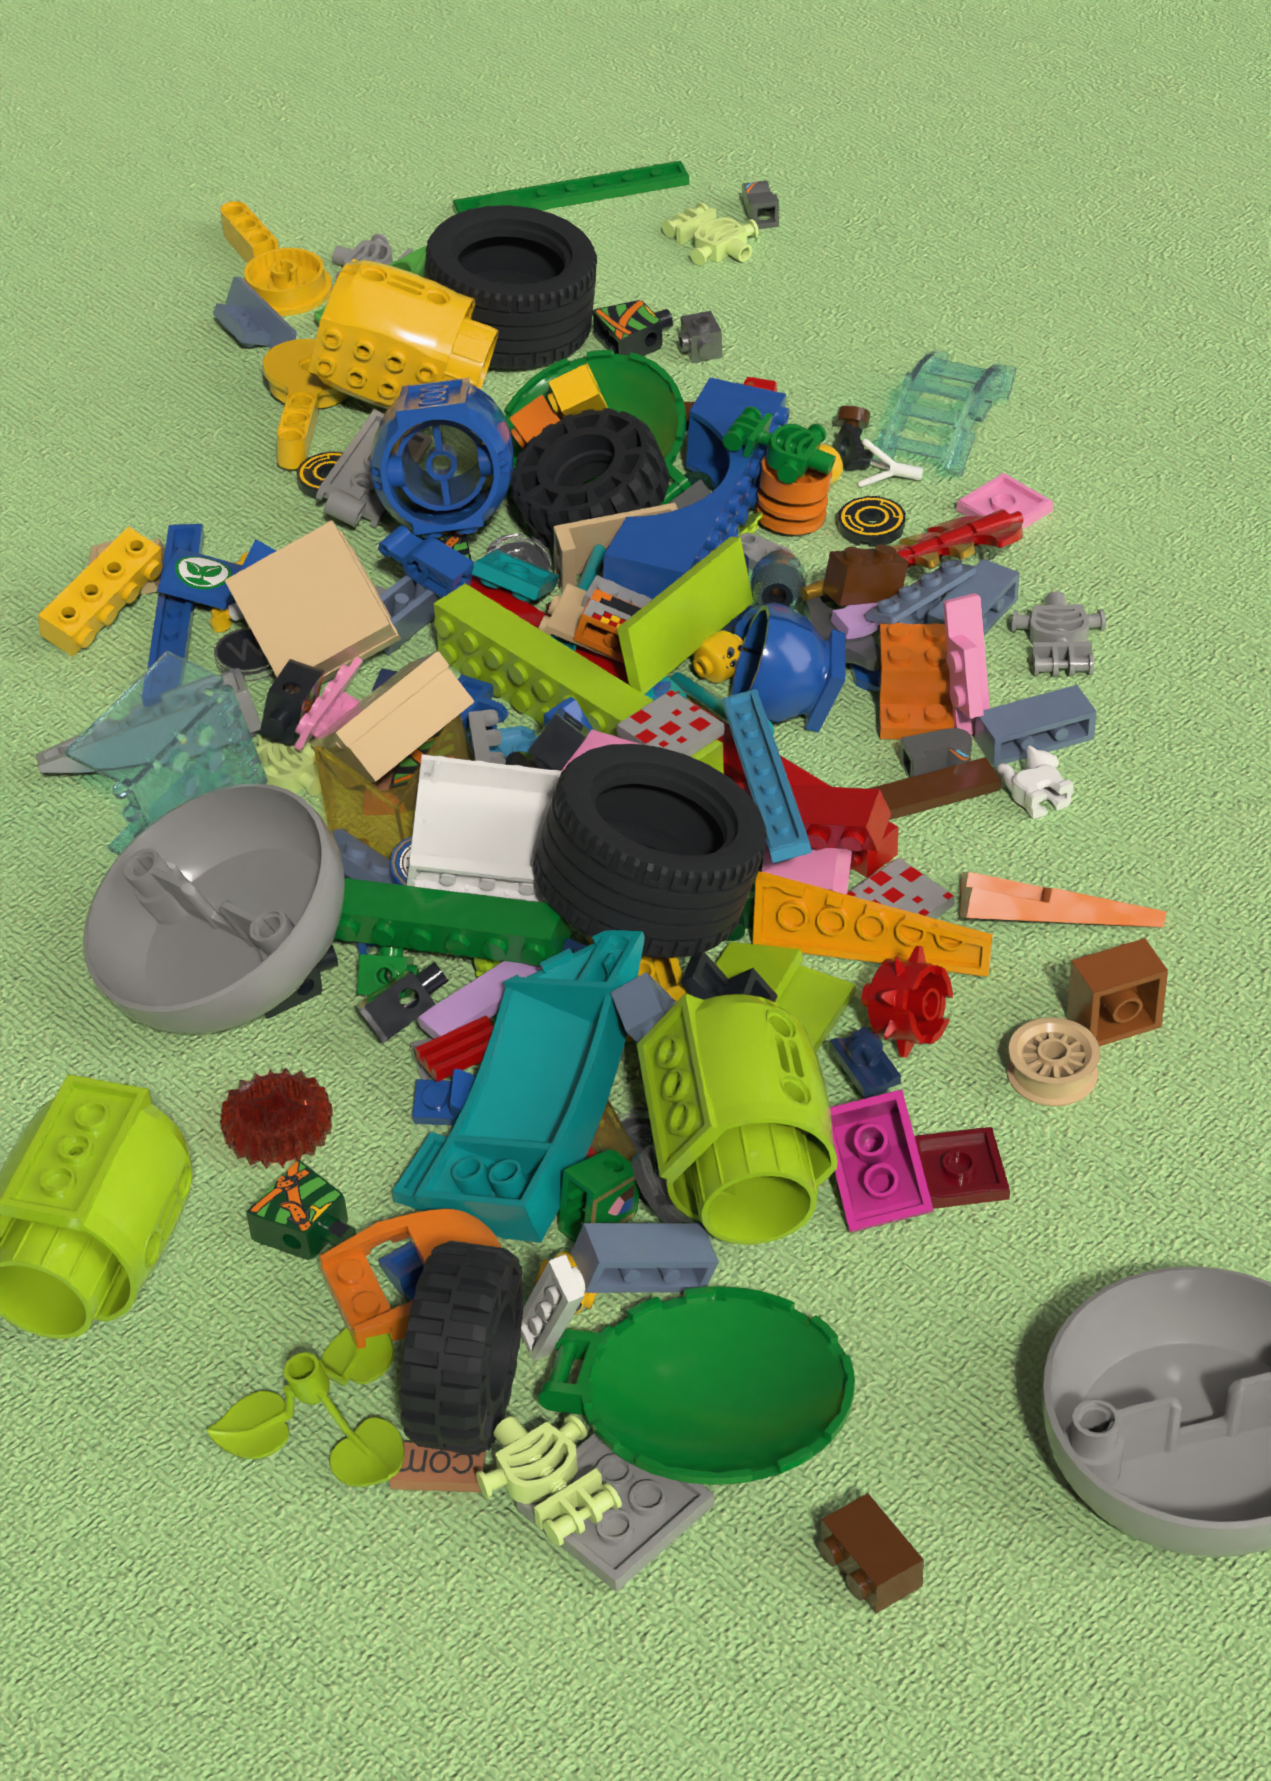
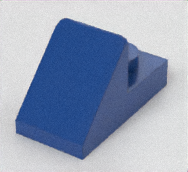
[413,1069,476,1126]

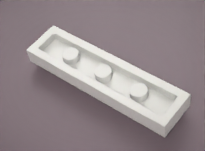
[521,1254,585,1361]

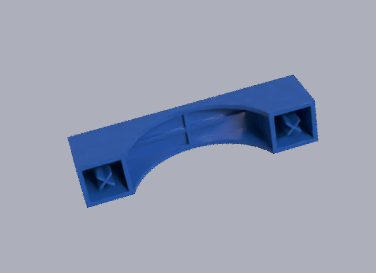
[603,377,790,599]

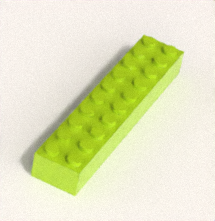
[434,584,724,774]

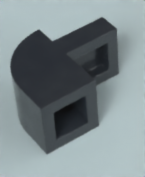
[680,951,778,1002]

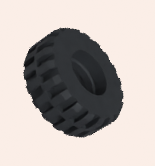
[511,408,669,549]
[400,1241,524,1455]

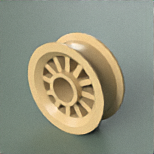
[1007,1017,1100,1106]

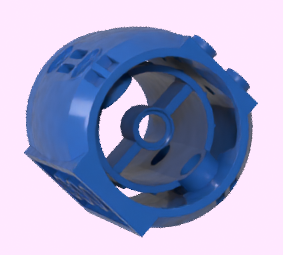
[370,378,513,538]

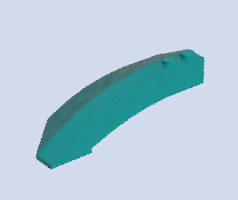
[414,930,645,1243]

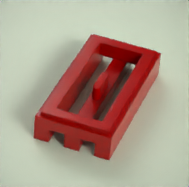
[415,1015,495,1082]

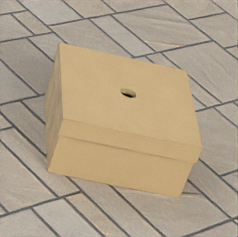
[224,520,401,693]
[310,651,475,789]

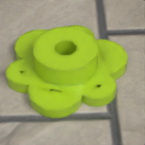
[738,512,763,537]

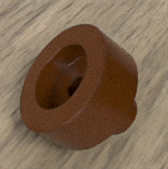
[836,406,871,429]

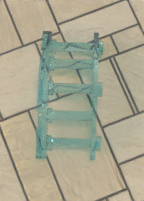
[878,350,1017,477]

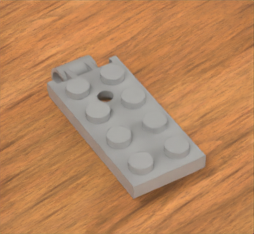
[316,409,433,527]

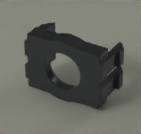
[833,423,874,471]

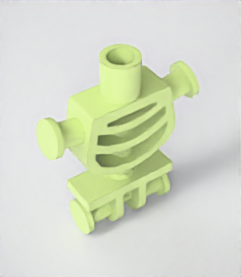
[662,202,759,266]
[206,734,326,796]
[476,1415,622,1547]

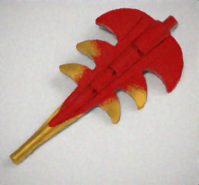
[800,509,1024,601]

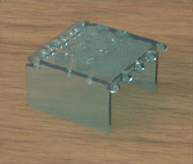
[64,651,268,856]

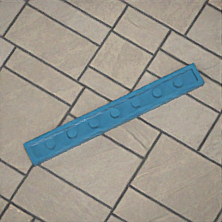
[721,689,812,863]

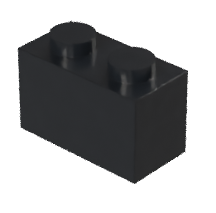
[528,707,590,771]

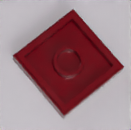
[915,1127,1010,1209]

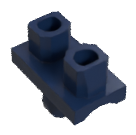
[829,1027,901,1099]

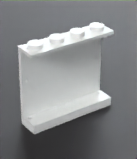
[407,755,562,903]

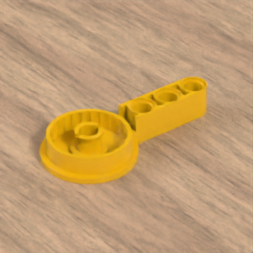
[220,201,333,316]
[263,339,349,469]

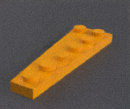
[753,871,993,977]

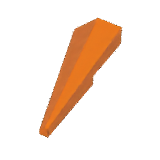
[959,872,1166,927]

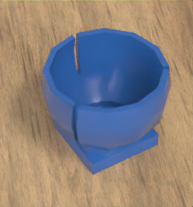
[731,604,845,733]

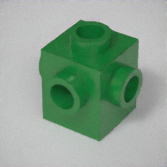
[357,947,419,1000]

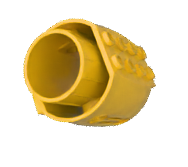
[308,259,499,409]

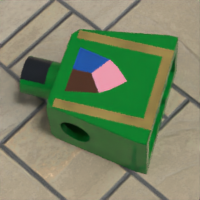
[558,1149,640,1243]

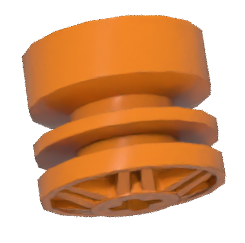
[755,454,833,535]

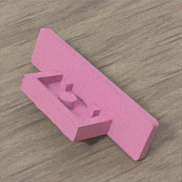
[943,593,990,736]
[294,657,363,751]

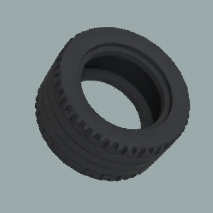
[424,205,597,369]
[533,744,767,958]

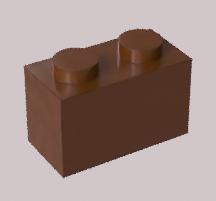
[822,545,909,606]
[819,1493,924,1614]

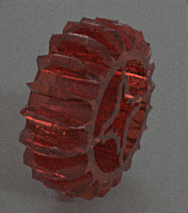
[220,1067,333,1169]

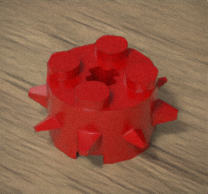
[861,946,953,1058]

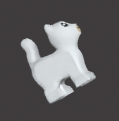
[997,745,1073,819]

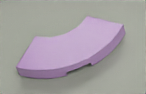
[831,603,881,640]

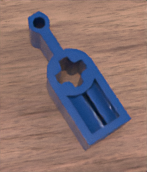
[378,526,474,598]

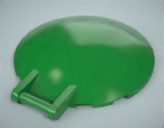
[504,350,692,505]
[538,1286,855,1485]

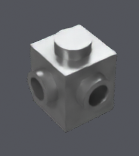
[678,311,722,363]

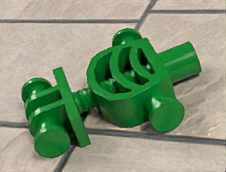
[723,406,836,484]

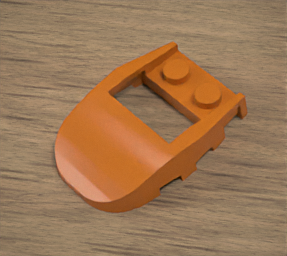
[319,1209,502,1349]

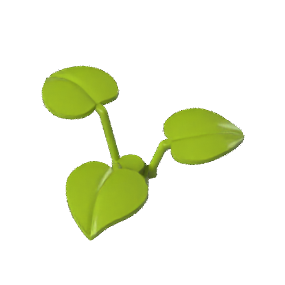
[206,1327,405,1487]

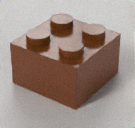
[1066,938,1168,1047]

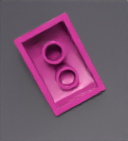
[830,1089,934,1233]

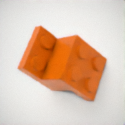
[878,623,955,739]

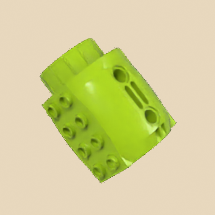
[637,993,837,1245]
[0,1074,193,1339]

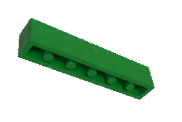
[334,878,571,966]

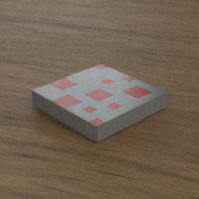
[617,690,724,756]
[847,858,955,919]

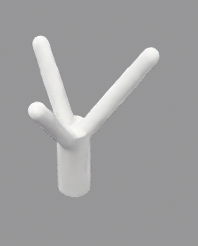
[858,439,923,487]

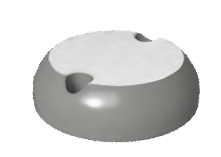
[83,783,345,1034]
[1041,1266,1271,1557]

